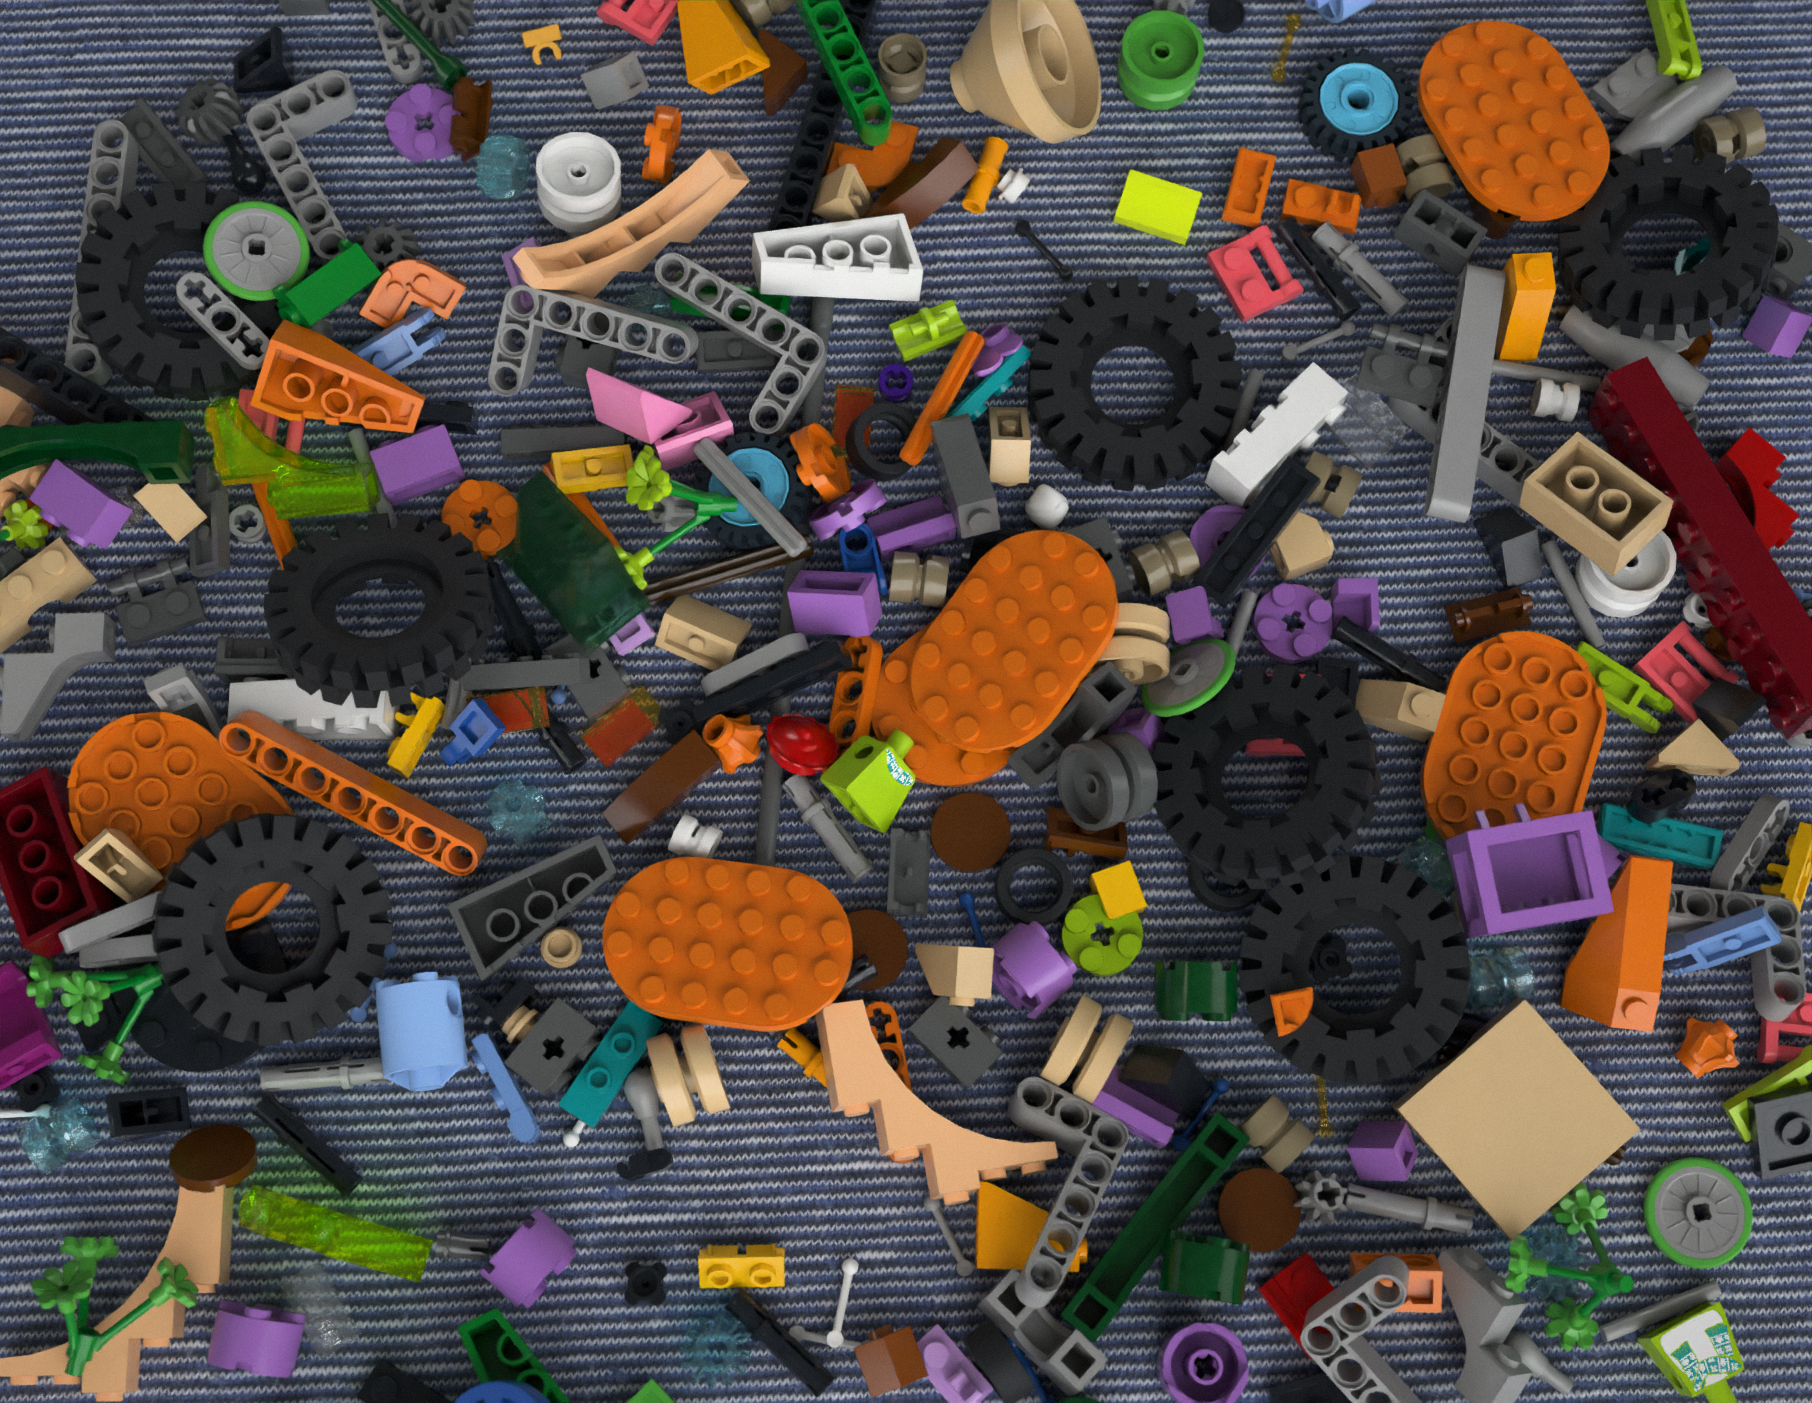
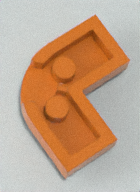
[826,120,919,193]
[359,259,466,329]

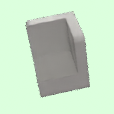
[581,51,649,109]

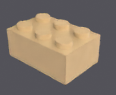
[1519,432,1674,576]

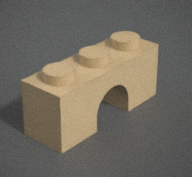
[0,537,98,654]

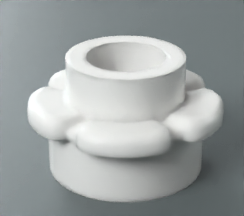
[996,168,1030,204]
[1683,592,1713,629]

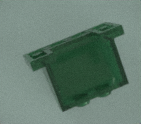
[496,471,651,655]

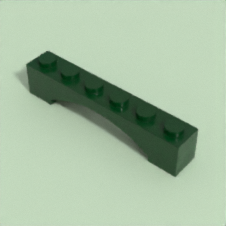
[0,419,195,484]
[1057,1112,1250,1343]

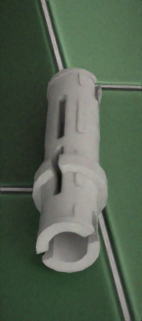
[1311,220,1409,319]
[781,774,874,884]
[260,1056,391,1093]
[1343,1182,1474,1236]

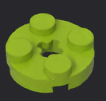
[1060,894,1143,977]

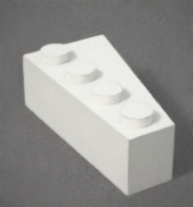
[1205,362,1349,508]
[227,677,400,741]

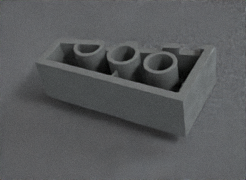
[447,834,619,981]

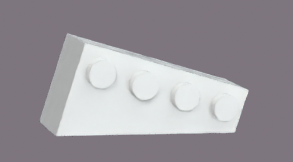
[752,213,923,302]

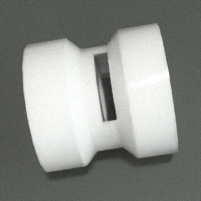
[1531,378,1580,422]
[668,814,723,858]

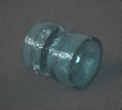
[1467,944,1535,1011]
[17,1095,101,1174]

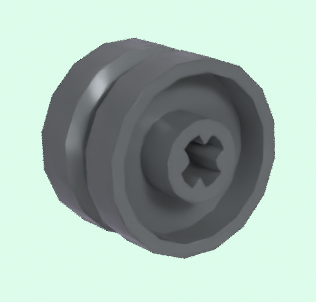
[1056,732,1158,831]

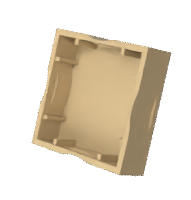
[1392,998,1641,1240]

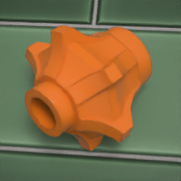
[702,714,764,774]
[1674,1016,1740,1079]

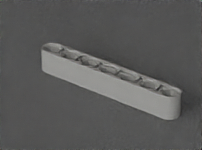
[65,119,139,386]
[1424,264,1506,523]

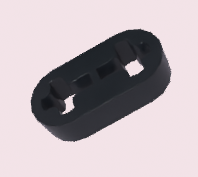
[1626,769,1697,823]

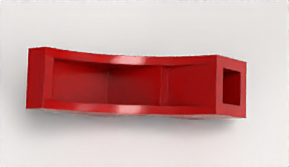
[1714,427,1799,551]

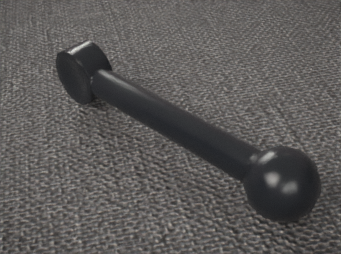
[1015,220,1073,280]

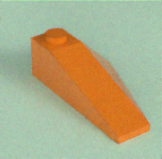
[250,319,426,433]
[1559,855,1673,1032]

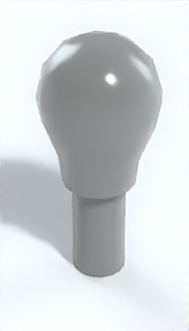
[624,1068,664,1151]
[1503,1331,1574,1395]

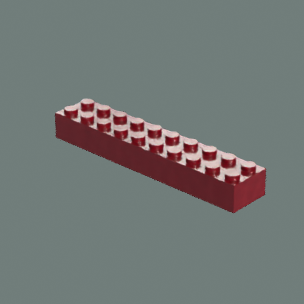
[1587,357,1812,740]

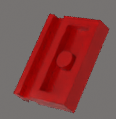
[1257,1252,1335,1359]

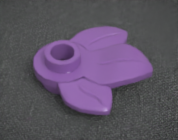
[972,322,1023,377]

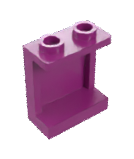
[0,961,63,1090]

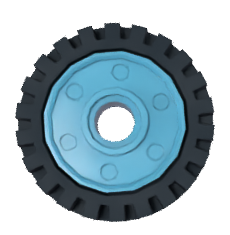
[1298,48,1414,164]
[693,432,813,552]

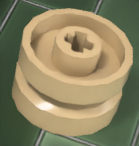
[1086,603,1170,685]
[1040,995,1135,1104]
[646,1022,731,1128]

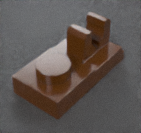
[1043,806,1128,860]

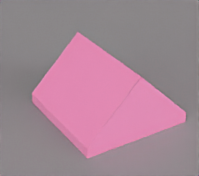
[586,367,693,445]
[652,391,734,471]

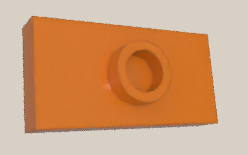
[1221,147,1276,229]

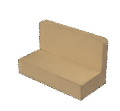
[655,595,752,671]

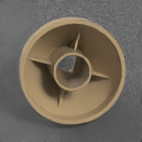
[950,0,1101,144]

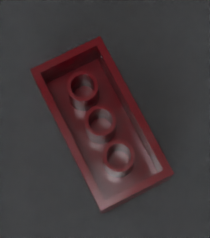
[0,766,117,958]

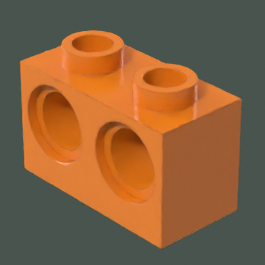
[1349,1252,1442,1313]

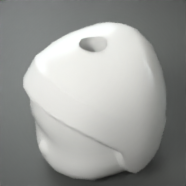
[1025,484,1069,530]

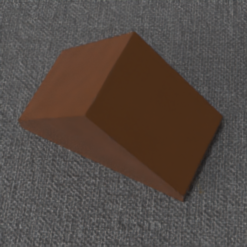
[758,29,807,117]

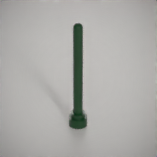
[370,0,468,90]

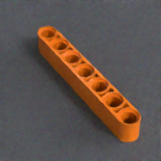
[219,710,488,876]

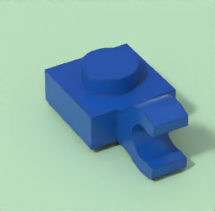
[439,698,507,767]

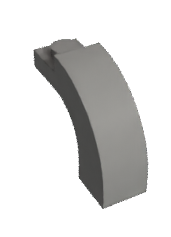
[143,663,224,739]

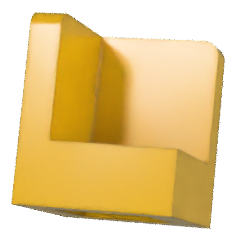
[1088,860,1147,920]

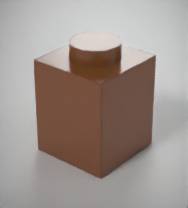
[1350,143,1408,209]
[854,1324,928,1398]

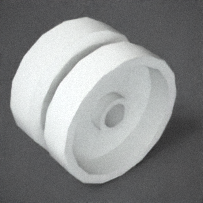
[536,132,621,233]
[1575,531,1676,618]

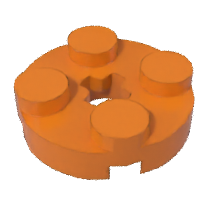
[642,104,682,184]
[790,423,851,503]
[441,480,522,560]

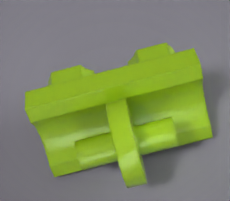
[889,299,968,362]

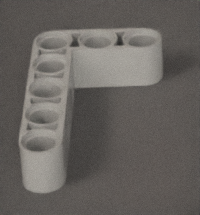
[246,70,358,266]
[655,253,827,438]
[488,282,699,397]
[1387,317,1542,511]
[1590,877,1806,1022]
[1008,1077,1129,1308]
[1300,1255,1422,1403]

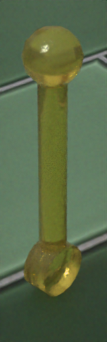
[1272,14,1302,83]
[1316,1075,1334,1139]

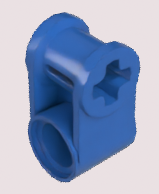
[839,523,888,596]

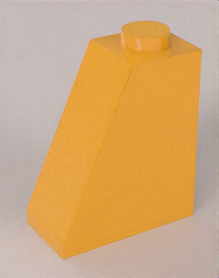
[677,0,770,95]
[1495,252,1556,362]
[975,1181,1087,1272]

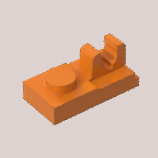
[1280,179,1362,235]

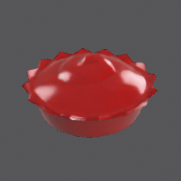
[765,712,840,776]

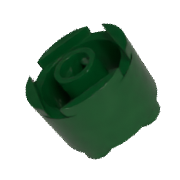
[1154,961,1238,1021]
[1158,1230,1250,1305]

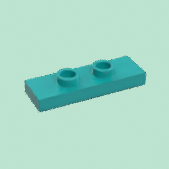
[944,345,1032,422]
[1596,803,1723,872]
[558,1000,664,1129]

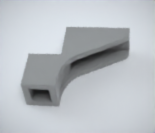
[0,612,116,742]
[1437,1247,1533,1403]

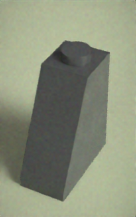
[930,413,1001,539]

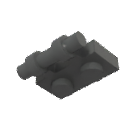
[1355,322,1450,408]
[108,556,208,647]

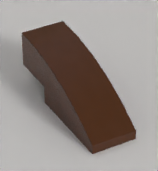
[862,137,980,230]
[602,730,721,846]

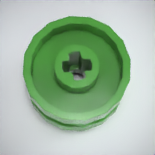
[1116,10,1204,110]

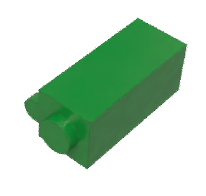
[272,238,382,329]

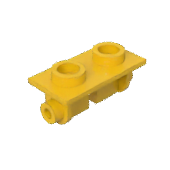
[698,1243,785,1289]

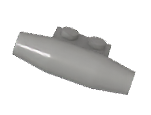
[1589,47,1737,166]
[1559,304,1711,408]

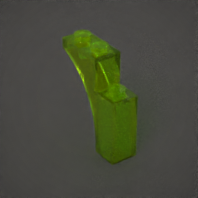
[204,397,381,520]
[238,1184,433,1282]

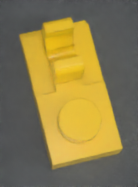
[551,444,634,495]
[387,692,445,779]
[1760,822,1812,913]

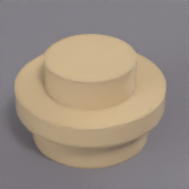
[541,927,582,969]
[502,1005,540,1045]

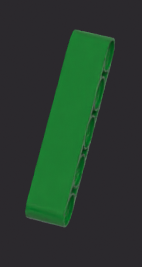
[796,0,892,146]

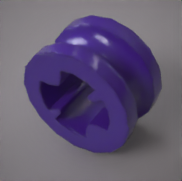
[878,364,913,403]

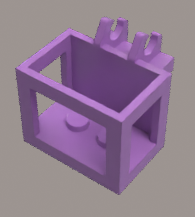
[1445,803,1614,939]

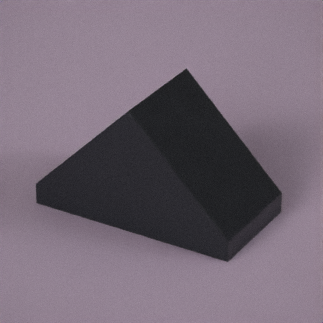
[233,26,295,94]
[1473,507,1543,591]
[1691,678,1767,742]
[1118,1044,1210,1121]
[105,1087,192,1142]

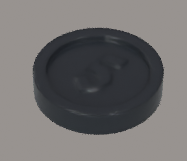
[1207,0,1245,33]

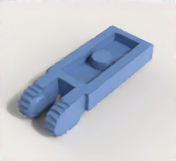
[350,307,446,376]
[1664,906,1782,976]
[471,1033,542,1144]

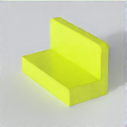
[1113,170,1202,245]

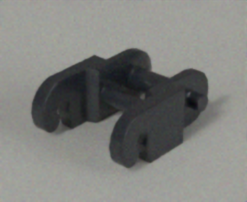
[617,1148,673,1181]

